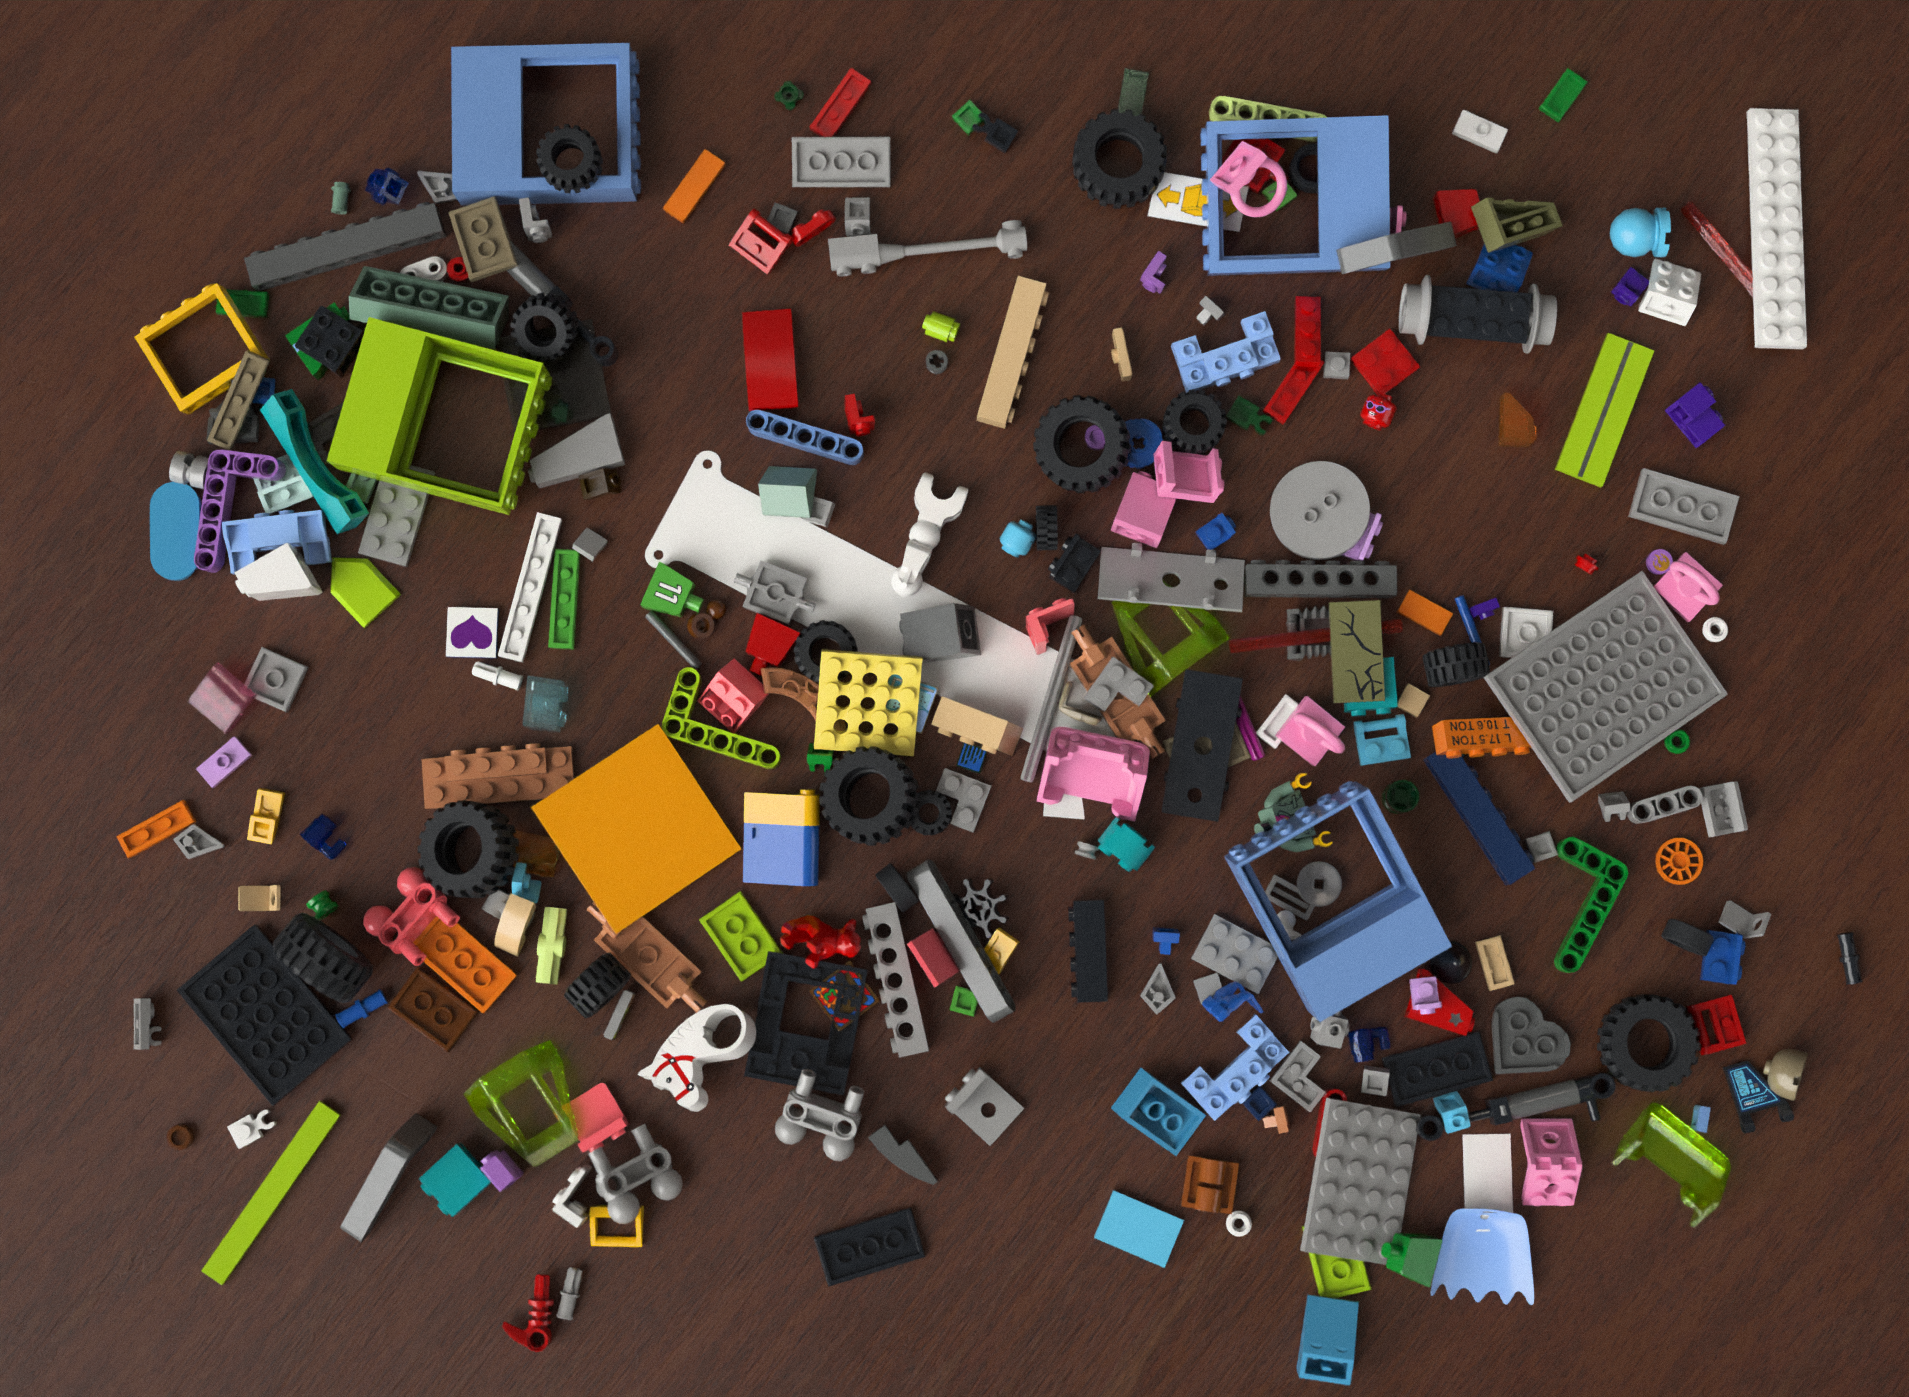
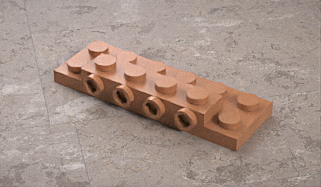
[421,743,575,809]

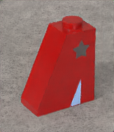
[1404,969,1475,1036]

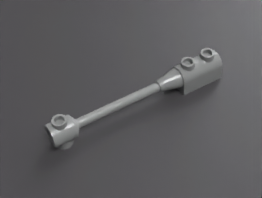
[828,220,1027,276]

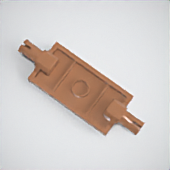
[1069,624,1166,759]
[587,902,708,1013]

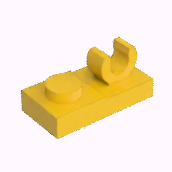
[984,928,1019,974]

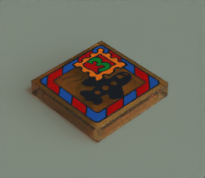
[809,960,880,1032]

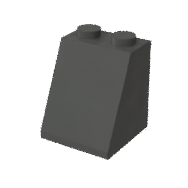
[899,603,981,663]

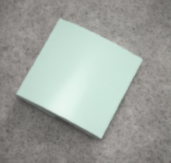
[253,454,314,514]

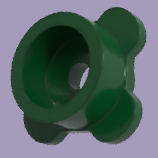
[774,81,804,110]

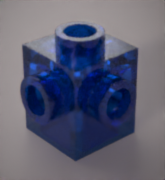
[364,167,409,205]

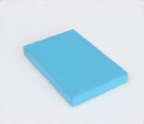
[1094,1190,1184,1268]

